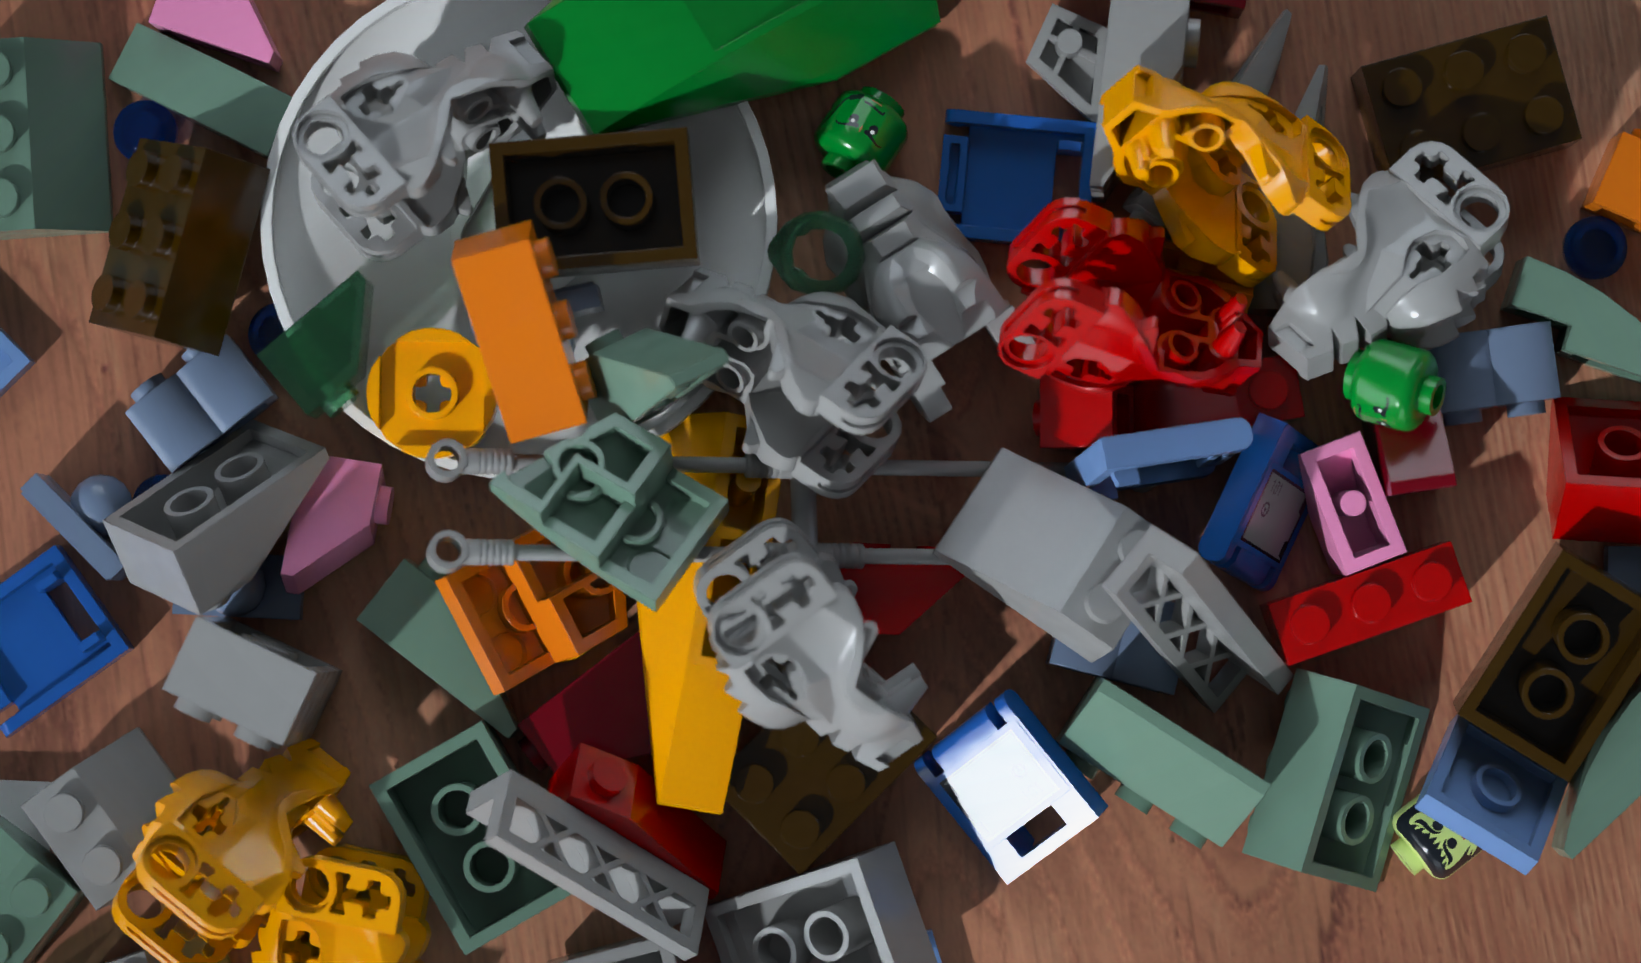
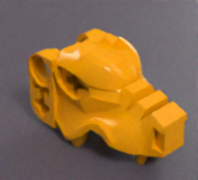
[1099,65,1351,288]
[111,738,353,963]
[251,844,431,963]

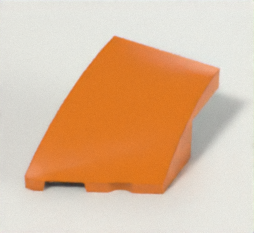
[435,528,628,695]

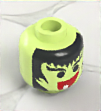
[1390,794,1483,879]

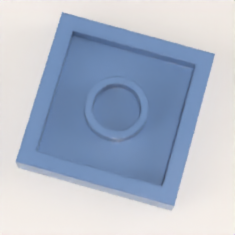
[1414,714,1568,875]

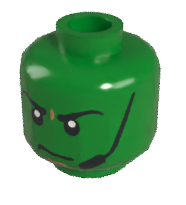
[814,86,908,179]
[1343,339,1446,431]

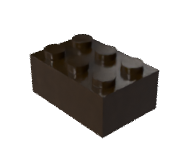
[1351,15,1582,183]
[489,126,700,278]
[89,138,271,356]
[1453,541,1641,782]
[725,711,937,875]

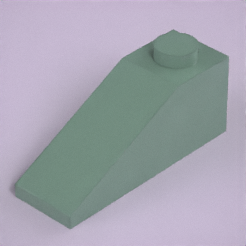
[585,328,730,425]
[356,557,520,739]

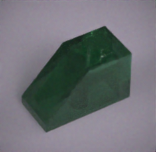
[257,270,374,419]

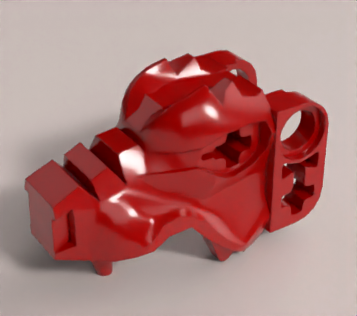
[998,198,1263,397]

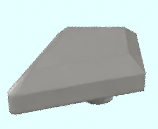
[1026,3,1108,123]

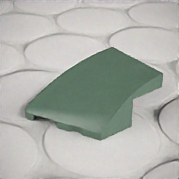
[490,412,729,612]

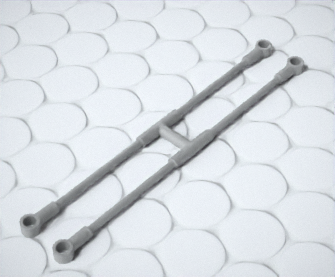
[425,438,1157,574]

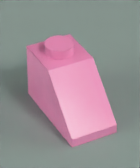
[148,0,283,72]
[1298,431,1407,575]
[280,456,394,594]

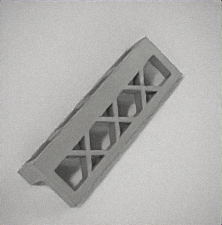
[1102,525,1294,713]
[466,769,709,961]

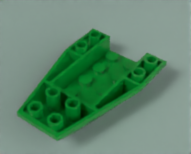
[524,0,941,135]

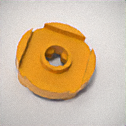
[366,328,498,459]

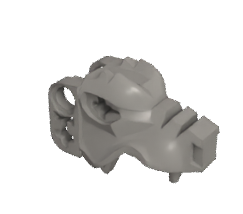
[293,30,557,262]
[1268,141,1510,381]
[823,159,1036,423]
[658,267,928,499]
[693,518,928,771]

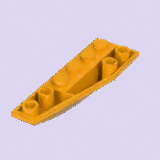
[636,412,781,815]

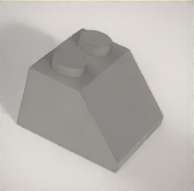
[21,727,177,911]

